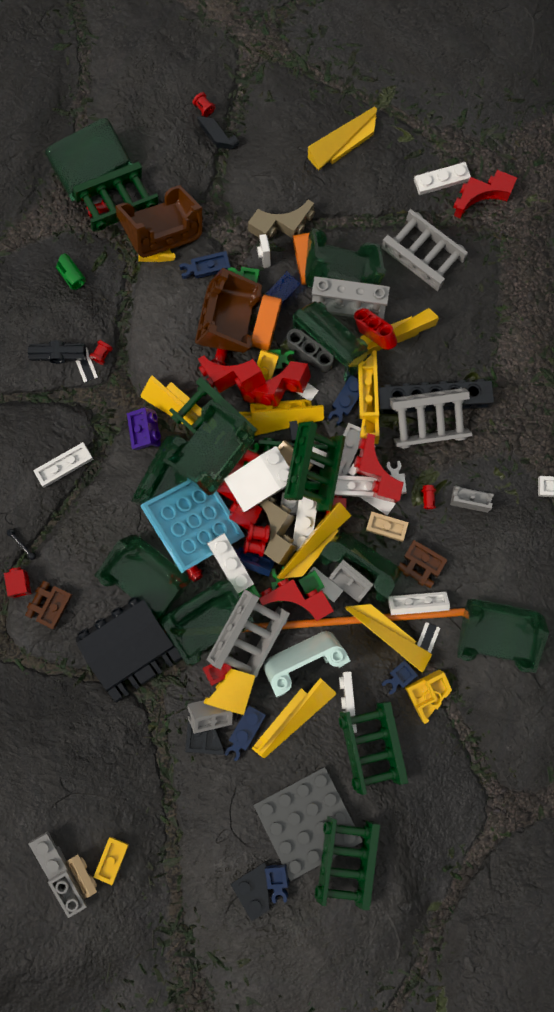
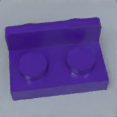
[127,407,161,450]

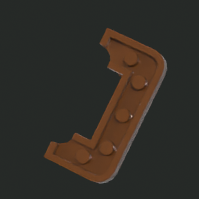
[116,185,202,258]
[195,268,262,353]

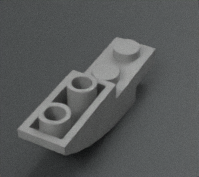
[29,831,87,918]

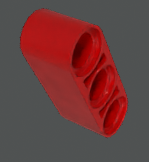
[354,308,398,350]

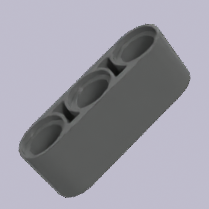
[287,329,334,372]

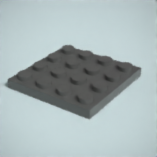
[253,767,363,881]

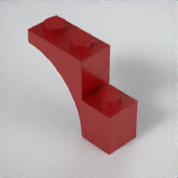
[453,170,517,218]
[198,355,266,393]
[240,361,311,407]
[354,433,404,503]
[217,455,262,530]
[259,578,334,621]

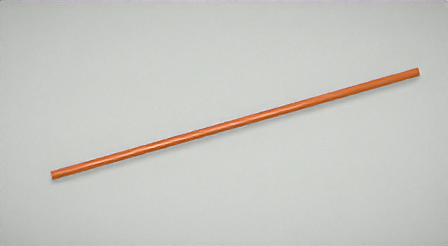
[164,606,491,638]

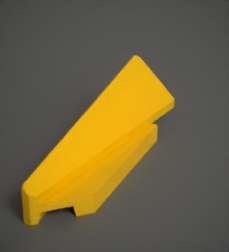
[141,375,226,444]
[277,502,351,579]

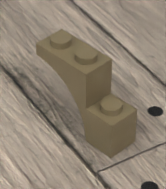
[248,199,315,239]
[259,496,298,566]

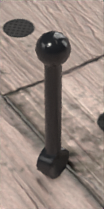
[7,529,36,560]

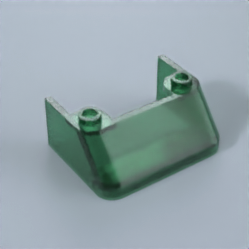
[293,301,368,381]

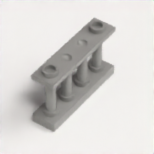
[381,209,468,291]
[311,276,390,320]
[390,388,472,448]
[206,589,290,678]

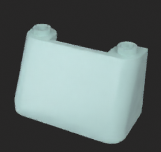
[263,631,350,698]

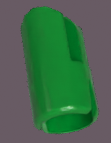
[56,254,86,290]

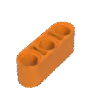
[292,232,320,285]
[251,294,282,350]

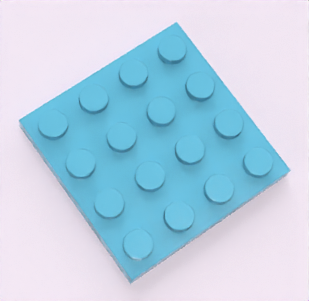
[140,472,245,573]

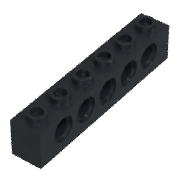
[378,379,494,415]

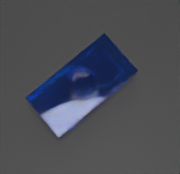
[265,271,301,305]

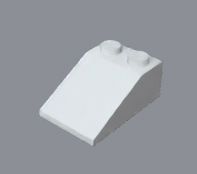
[224,446,290,512]

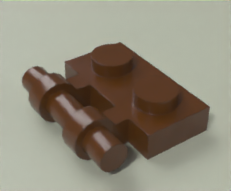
[397,540,447,589]
[25,580,72,630]

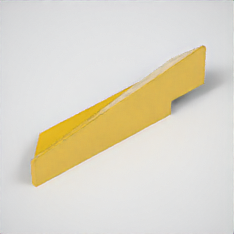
[308,106,377,171]
[352,308,439,361]
[358,350,379,444]
[233,399,324,438]
[345,603,432,672]
[252,678,336,758]

